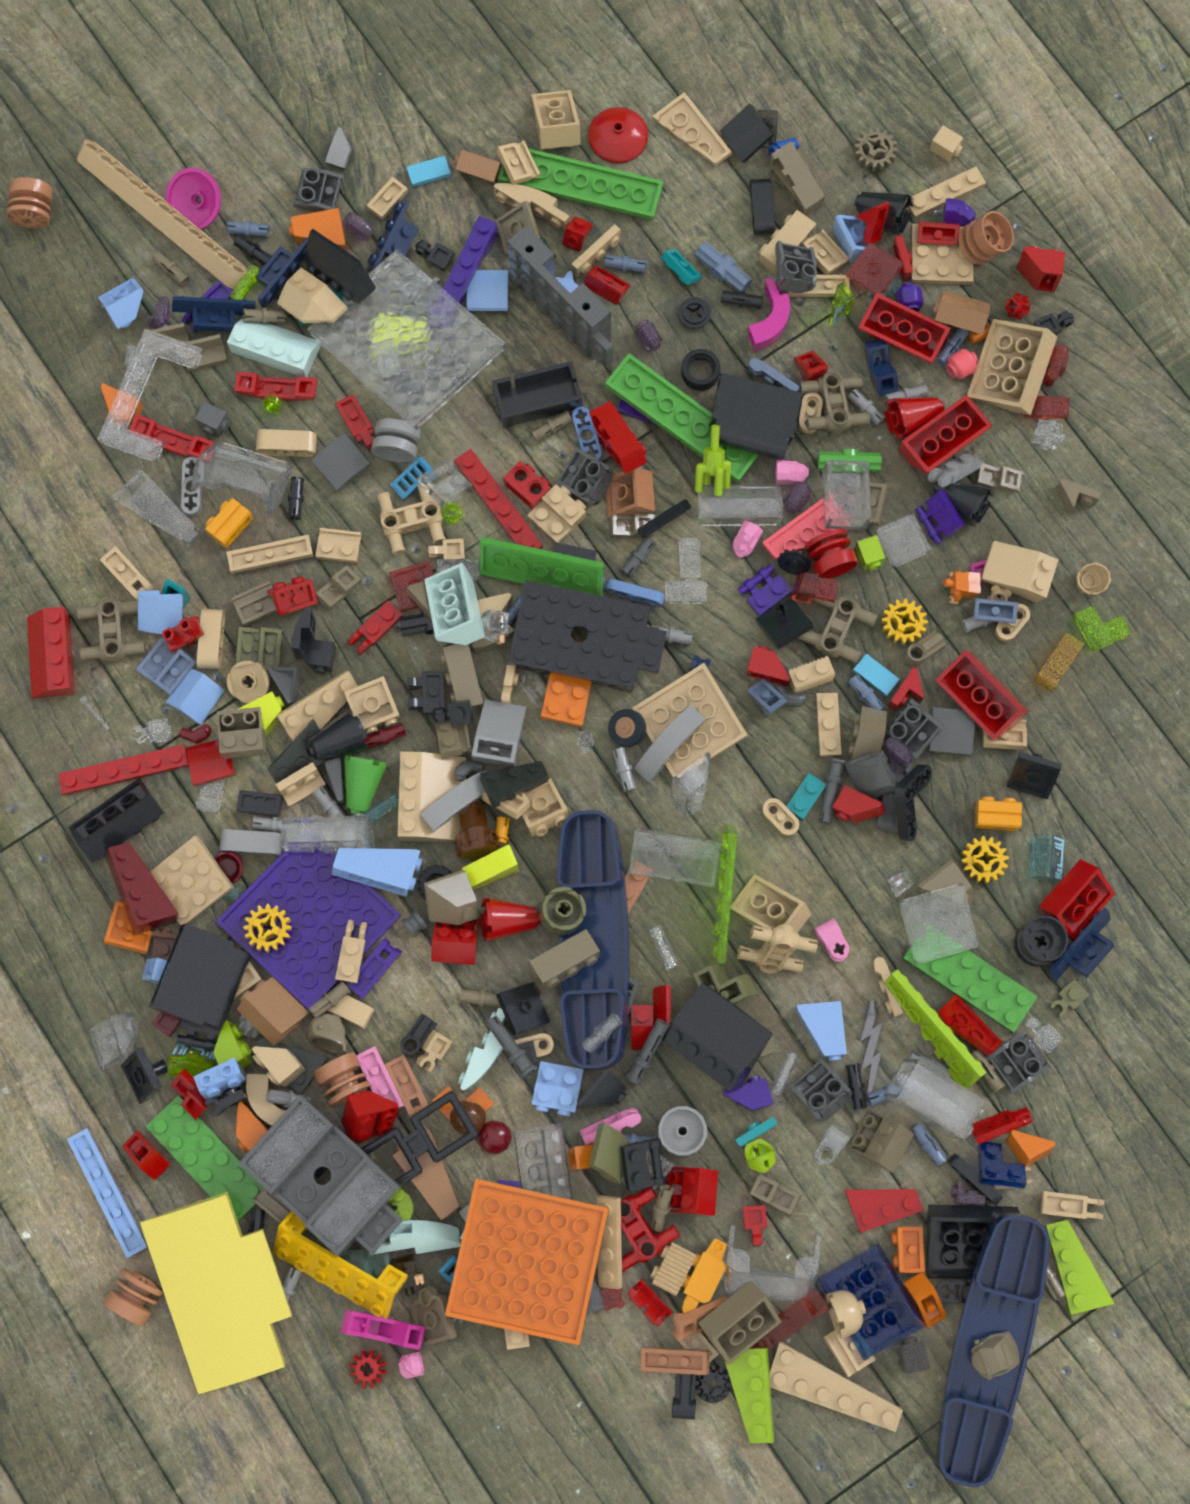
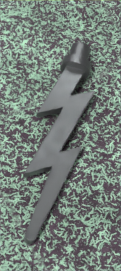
[860,1001,882,1093]

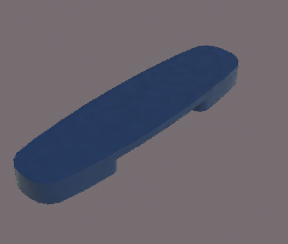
[557,810,630,1070]
[937,1213,1050,1487]

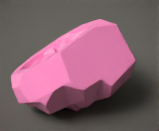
[775,460,809,485]
[733,521,763,558]
[398,1352,424,1379]

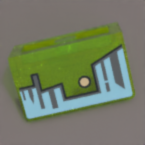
[829,282,855,326]
[167,1043,217,1078]

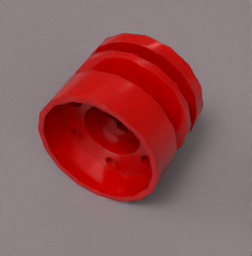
[805,529,859,580]

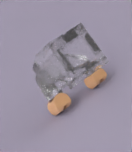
[481,609,508,645]

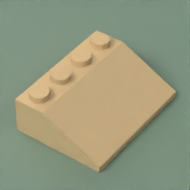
[967,319,1057,415]
[398,752,466,842]

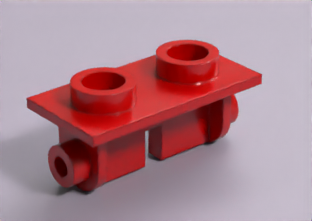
[627,1279,673,1327]

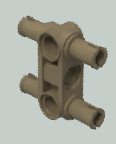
[799,372,870,434]
[798,590,878,664]
[77,598,146,662]

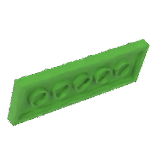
[480,537,604,596]
[903,922,1038,1033]
[145,1095,264,1222]

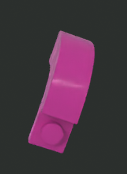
[747,277,790,352]
[340,1310,425,1350]

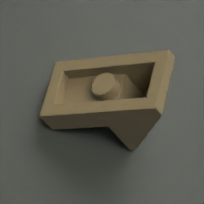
[1056,478,1101,513]

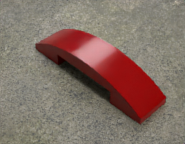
[234,372,318,401]
[129,414,215,462]

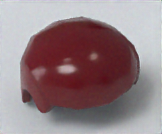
[214,851,244,884]
[476,1120,512,1154]

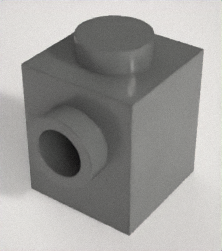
[195,402,230,437]

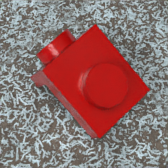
[562,216,593,252]

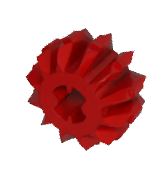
[349,1349,387,1389]

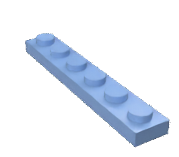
[67,1128,148,1259]

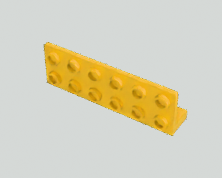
[272,1211,408,1319]

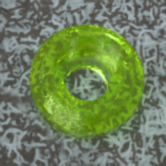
[262,394,282,414]
[442,502,463,523]

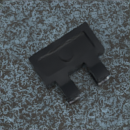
[407,671,444,715]
[205,1088,248,1117]

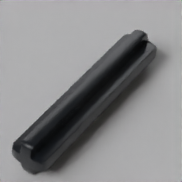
[637,499,691,538]

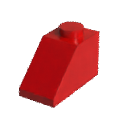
[746,646,790,686]
[832,785,886,823]
[122,1130,170,1180]

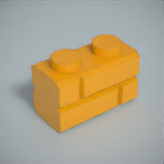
[205,498,253,549]
[975,797,1022,831]

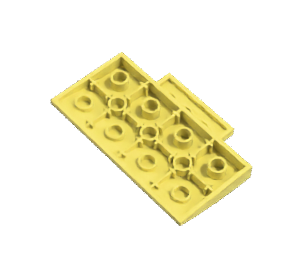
[140,1191,292,1394]

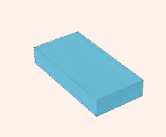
[407,156,451,187]
[853,653,900,697]

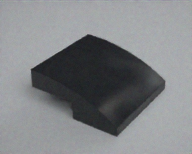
[720,103,774,163]
[291,607,316,660]

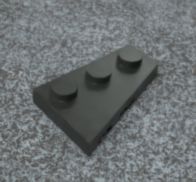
[268,718,332,784]
[480,761,548,809]
[250,1037,328,1094]

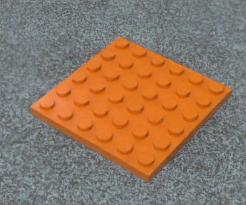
[445,1178,609,1345]

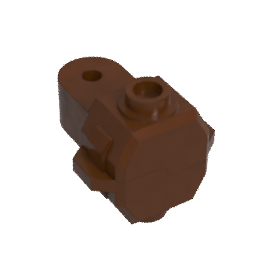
[455,801,499,861]

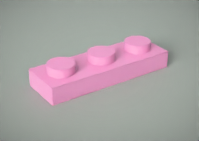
[356,1046,404,1109]

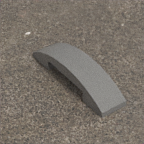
[634,705,707,783]
[420,770,488,832]

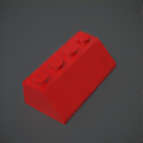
[858,293,951,364]
[898,394,992,474]
[27,606,75,699]
[935,650,1030,741]

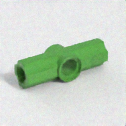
[817,449,882,475]

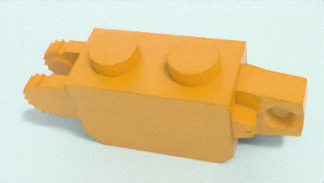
[681,1238,727,1314]

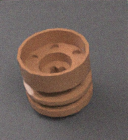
[6,177,53,229]
[958,211,1014,265]
[313,1052,371,1108]
[103,1268,164,1326]

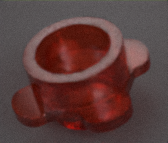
[601,1288,625,1310]

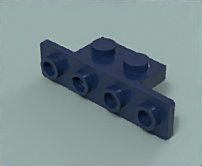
[366,198,419,272]
[256,237,308,308]
[172,296,256,332]
[1049,908,1114,982]

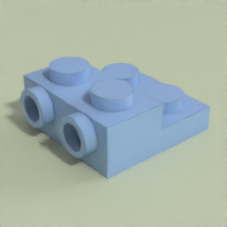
[194,1057,247,1099]
[532,1061,584,1117]

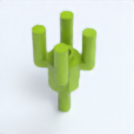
[695,425,731,496]

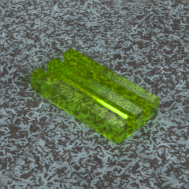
[230,265,260,300]

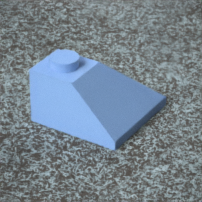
[98,278,143,329]

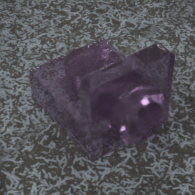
[146,296,171,329]
[951,1180,985,1206]

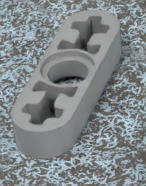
[181,457,203,517]

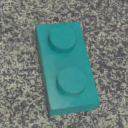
[661,249,702,285]
[786,773,826,821]

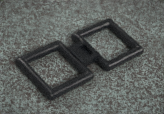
[361,1091,478,1186]

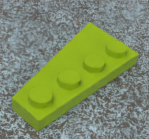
[1044,1220,1115,1315]
[725,1348,774,1443]

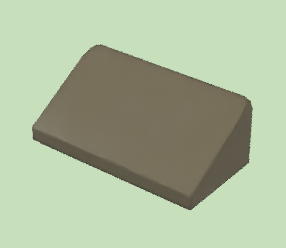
[407,581,432,620]

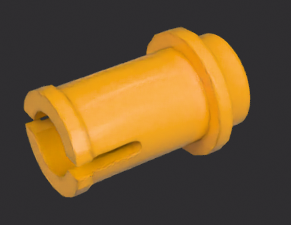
[495,817,510,845]

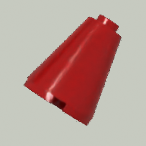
[884,397,944,439]
[480,898,541,941]

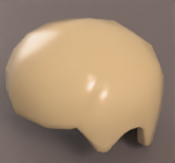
[1076,563,1111,595]

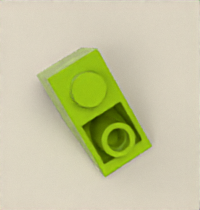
[213,1020,253,1068]

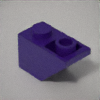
[722,1076,774,1111]

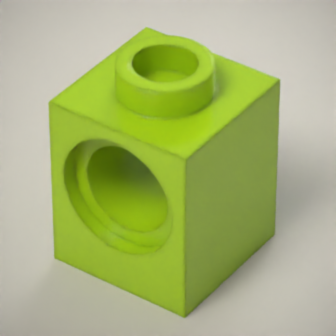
[855,535,886,571]

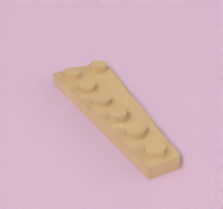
[769,1341,903,1432]

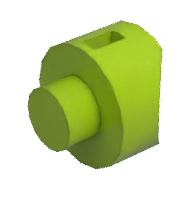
[745,1138,776,1173]

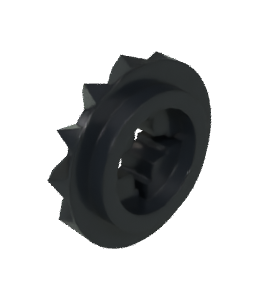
[678,297,711,329]
[778,548,812,575]
[695,1365,731,1403]

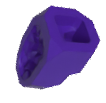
[943,198,976,226]

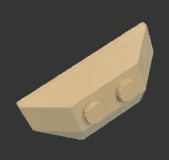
[277,268,348,323]

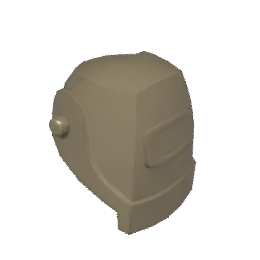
[307,1014,347,1058]
[971,1331,1020,1380]

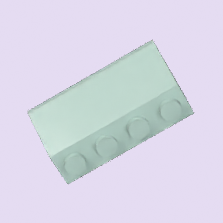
[227,318,322,377]
[424,563,485,645]

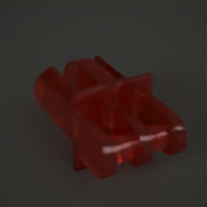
[1044,344,1069,387]

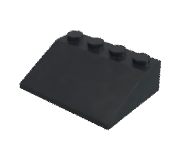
[662,983,773,1092]
[927,1204,1020,1279]

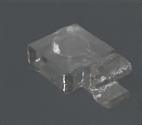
[1025,1016,1064,1054]

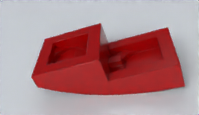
[171,1069,208,1120]

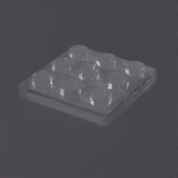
[899,883,979,965]

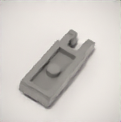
[927,453,981,487]

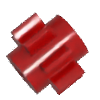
[1005,293,1031,319]

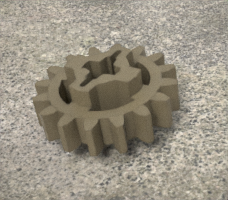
[853,128,898,172]

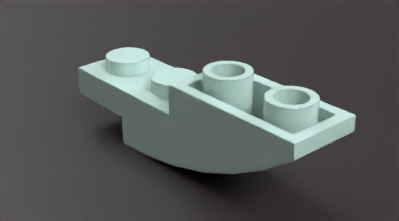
[458,1008,506,1092]
[370,1220,461,1255]

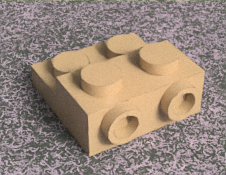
[527,484,586,544]
[344,676,400,735]
[522,778,570,837]

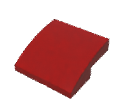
[186,739,236,787]

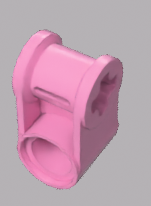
[814,918,849,962]

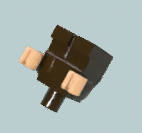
[391,1254,424,1296]

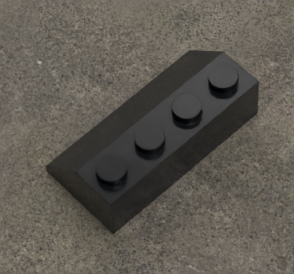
[304,229,376,305]
[69,778,164,863]

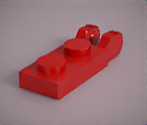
[347,601,403,655]

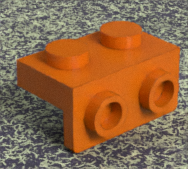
[891,1226,925,1273]

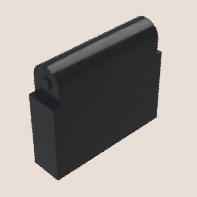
[709,373,802,460]
[149,923,251,1030]

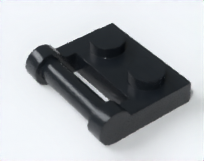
[620,1138,666,1192]

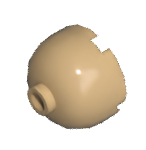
[825,1290,866,1339]

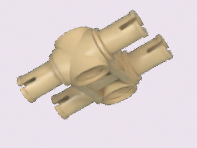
[377,481,446,555]
[737,924,818,974]

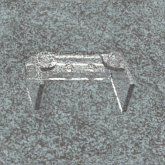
[191,442,293,515]
[723,1225,821,1303]

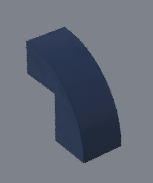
[863,338,898,396]

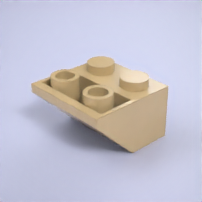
[252,1046,306,1087]

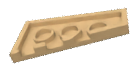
[652,92,732,166]

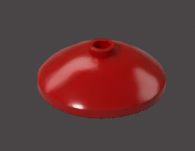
[588,107,648,164]

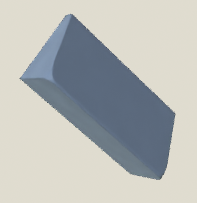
[973,598,1018,624]

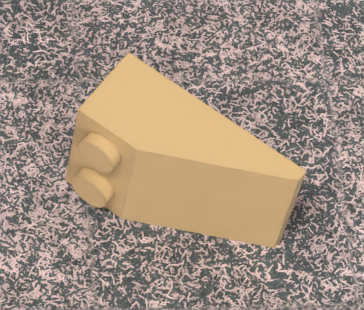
[531,90,581,149]
[980,541,1059,603]
[729,874,811,933]

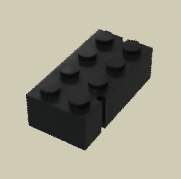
[492,361,583,428]

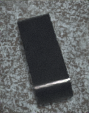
[749,178,775,235]

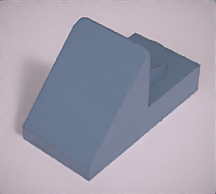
[747,678,787,717]

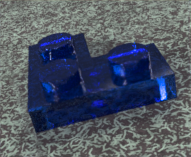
[978,1142,1027,1189]

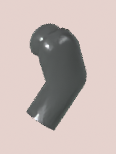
[776,685,806,707]
[454,761,482,782]

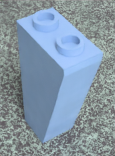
[332,848,422,897]

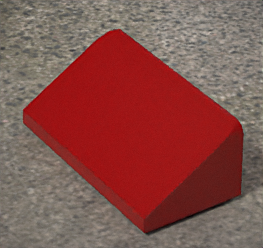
[917,221,960,246]
[584,265,630,305]
[653,985,671,1025]

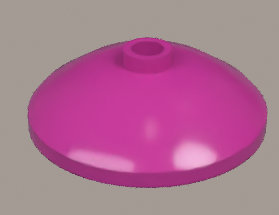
[165,168,221,230]

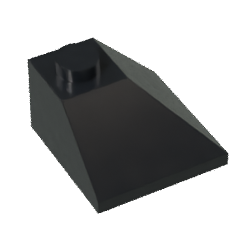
[577,1068,627,1109]

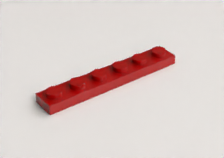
[454,449,543,549]
[58,744,189,796]

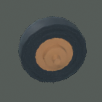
[608,709,646,747]

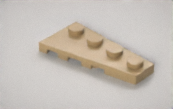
[276,670,358,742]

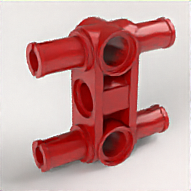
[621,1187,681,1272]

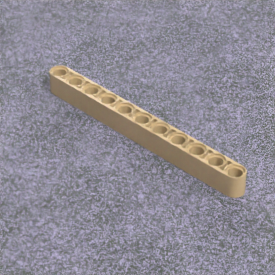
[77,140,248,290]

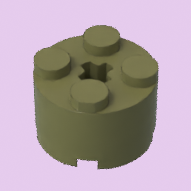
[539,887,586,936]

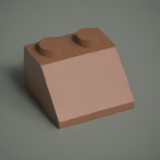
[606,467,655,518]

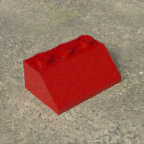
[1039,859,1115,941]

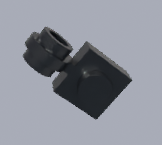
[415,240,455,272]
[1033,311,1074,335]
[431,700,474,725]

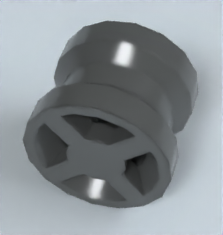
[401,910,428,938]

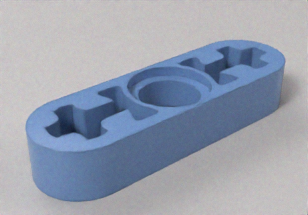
[572,406,602,461]
[603,579,665,607]

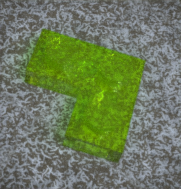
[1073,605,1132,652]

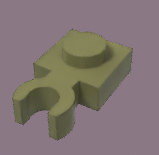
[1049,979,1089,1018]

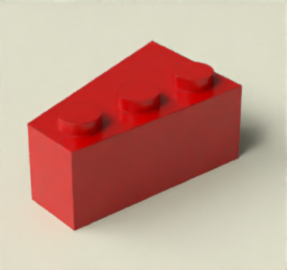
[589,401,647,474]

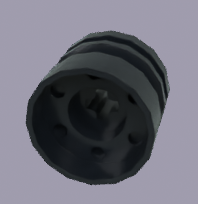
[1014,916,1068,967]

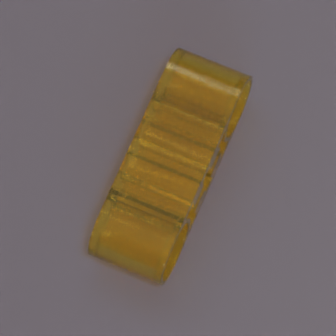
[1034,631,1085,692]

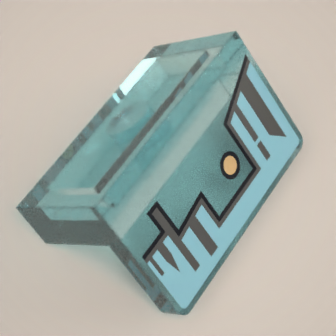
[1029,834,1065,881]

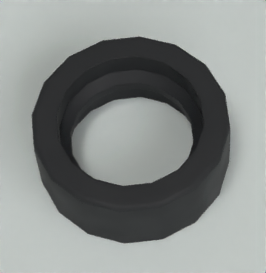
[681,349,720,391]

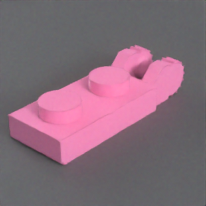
[580,1107,642,1145]

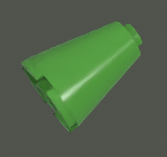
[344,755,387,815]

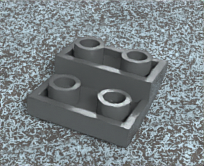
[312,433,372,491]
[929,706,975,755]

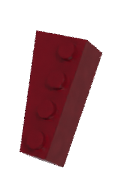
[106,842,179,935]

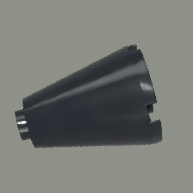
[854,192,913,235]
[933,481,994,527]
[305,711,368,760]

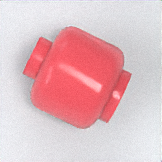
[946,349,978,380]

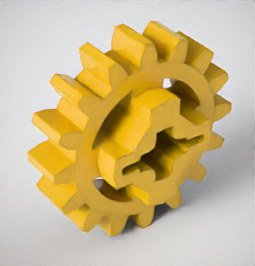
[881,599,928,645]
[960,836,1009,884]
[243,904,292,953]

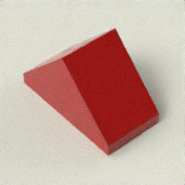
[794,350,828,381]

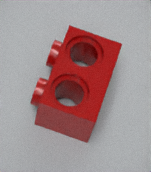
[503,461,551,510]

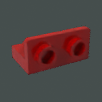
[267,576,318,615]

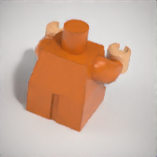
[943,570,981,604]

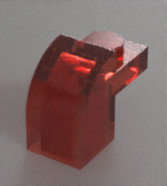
[792,573,839,604]

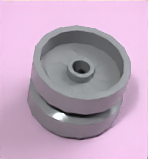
[371,418,421,463]
[658,1106,707,1157]

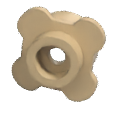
[987,585,1012,601]

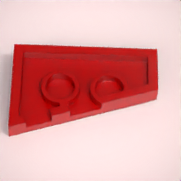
[937,994,1002,1056]
[844,1189,923,1233]

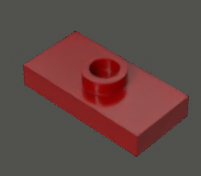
[892,235,913,282]

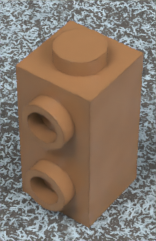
[454,150,502,184]

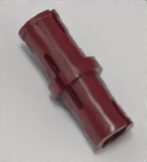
[364,723,407,750]

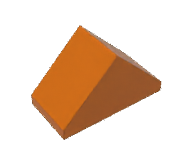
[1006,1130,1055,1168]

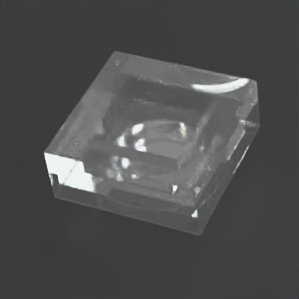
[885,866,914,897]

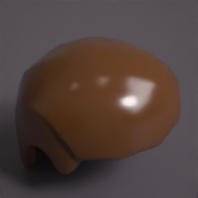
[450,1101,486,1135]

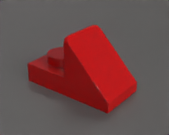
[855,202,890,245]
[888,667,924,711]
[631,1005,654,1050]

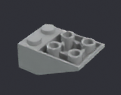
[472,700,527,768]

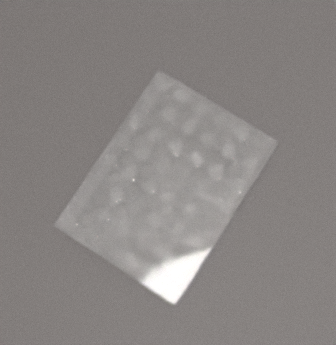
[307,249,507,430]

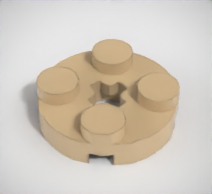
[227,660,271,703]

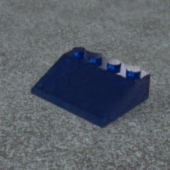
[817,1242,925,1360]

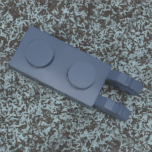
[749,358,800,392]

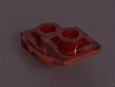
[1024,396,1070,420]

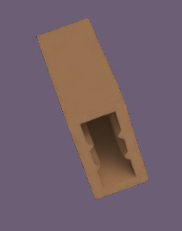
[933,290,991,334]
[237,976,309,1046]

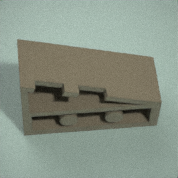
[768,141,825,216]
[440,643,483,707]
[529,929,600,995]

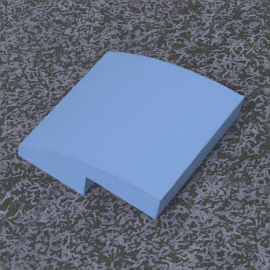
[467,270,508,311]
[138,590,183,634]

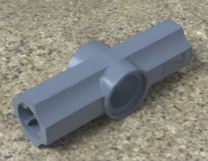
[695,242,752,293]

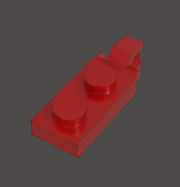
[335,394,374,451]
[968,1107,1033,1144]

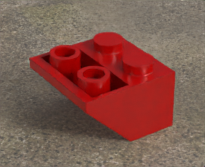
[1016,246,1065,292]
[431,918,480,965]
[341,1090,399,1142]
[666,1166,718,1216]

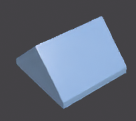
[832,215,878,264]
[166,669,225,725]

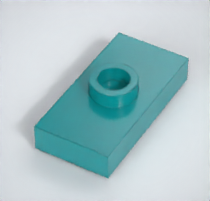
[734,1117,777,1148]

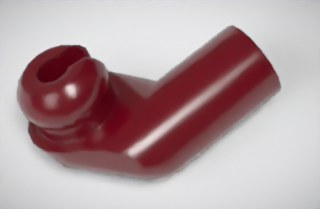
[179,724,212,743]

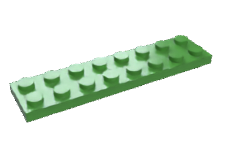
[498,148,664,220]
[604,353,759,483]

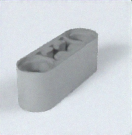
[219,829,284,857]

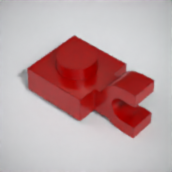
[742,1205,768,1246]

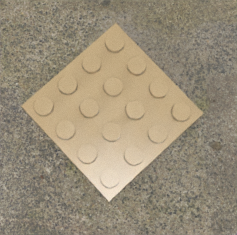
[632,663,749,781]

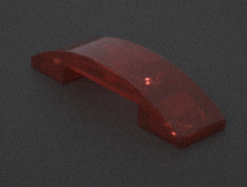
[750,1289,829,1351]

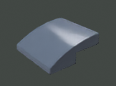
[136,636,196,695]

